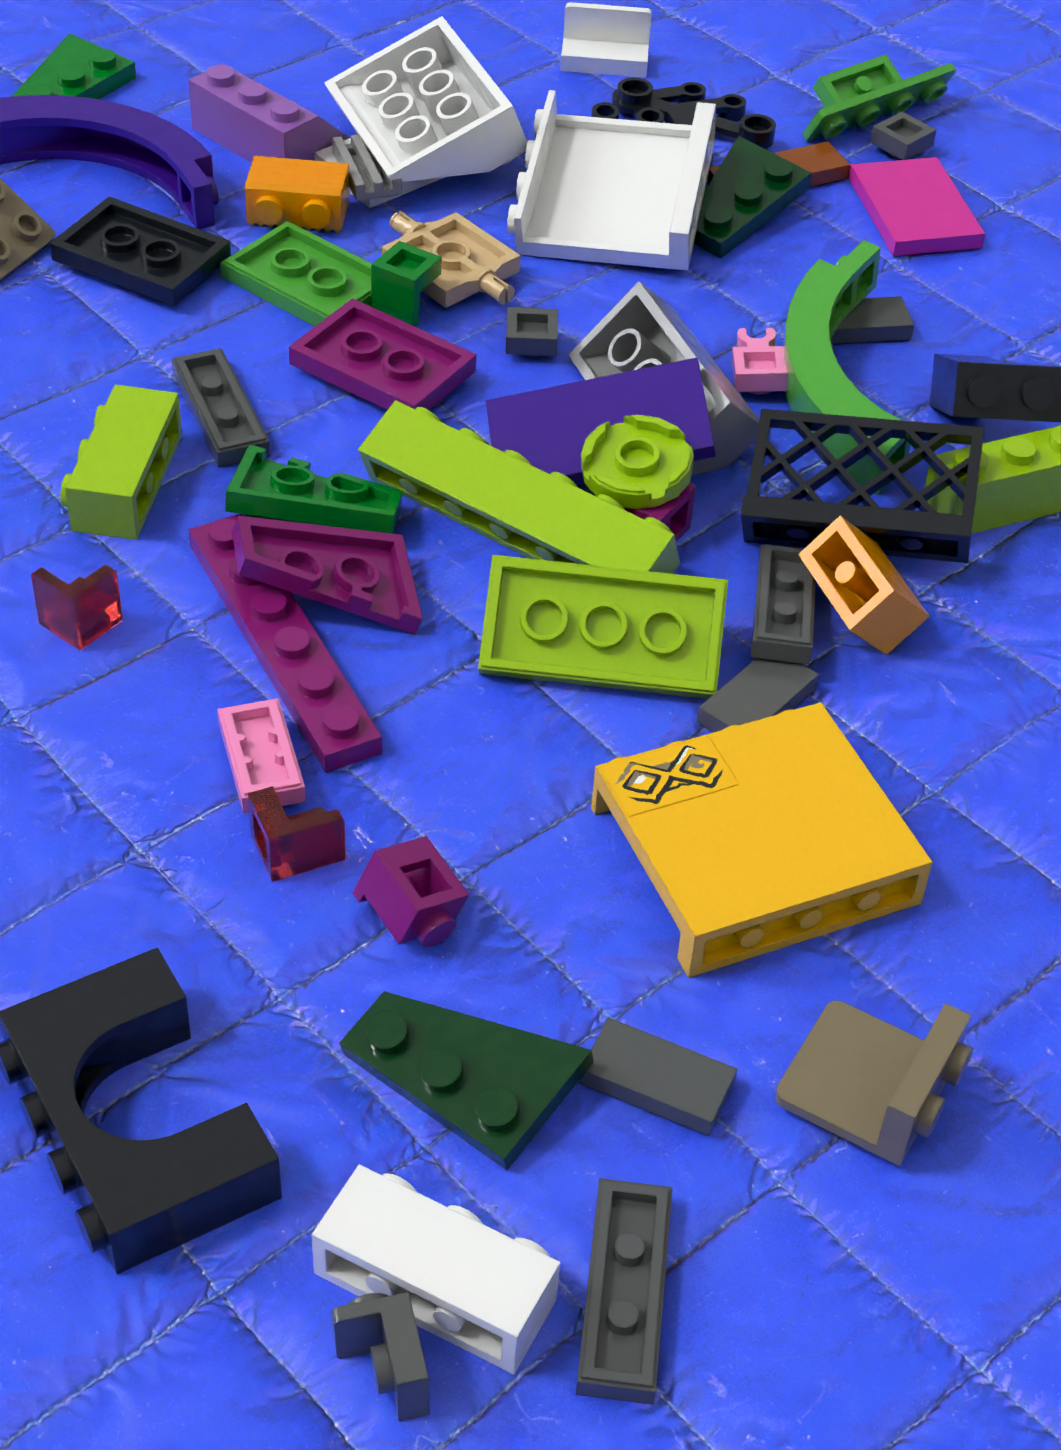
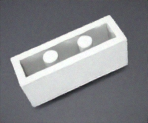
[312,1164,561,1375]

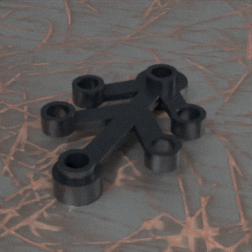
[612,78,776,150]

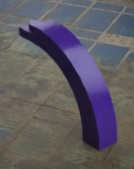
[0,95,219,229]

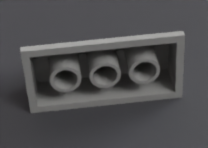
[568,281,759,476]

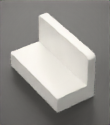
[560,2,652,78]

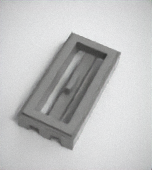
[332,134,402,201]

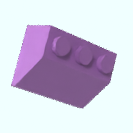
[188,63,349,163]

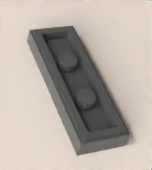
[171,348,270,468]
[751,544,816,665]
[575,1178,673,1405]

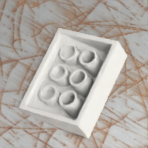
[324,16,527,183]

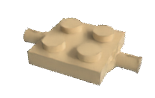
[382,211,521,308]

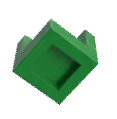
[371,241,442,327]

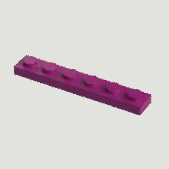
[188,514,382,773]

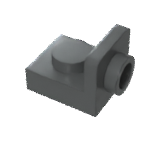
[331,1292,430,1421]

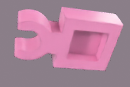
[732,328,788,395]

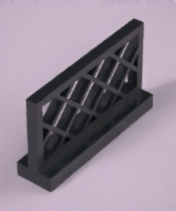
[741,409,984,563]

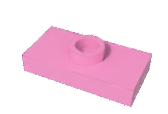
[217,698,306,814]

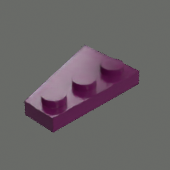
[232,516,423,635]

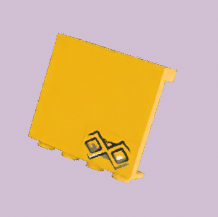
[591,702,933,978]

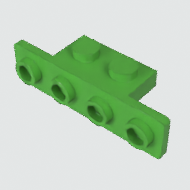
[802,54,957,142]

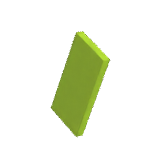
[478,555,728,699]

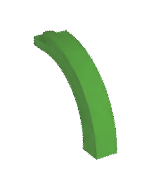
[784,240,910,495]

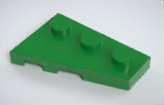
[12,33,136,100]
[225,444,403,534]

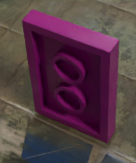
[289,298,477,410]

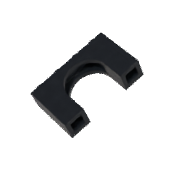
[930,354,1061,422]
[0,947,282,1274]

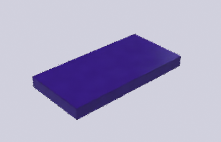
[486,357,716,484]

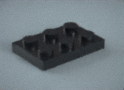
[50,197,231,306]

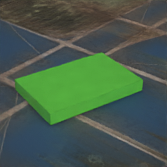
[220,221,372,326]

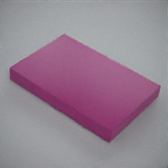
[848,157,985,257]

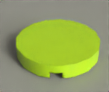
[581,415,694,509]

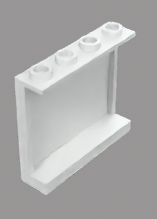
[507,90,716,271]

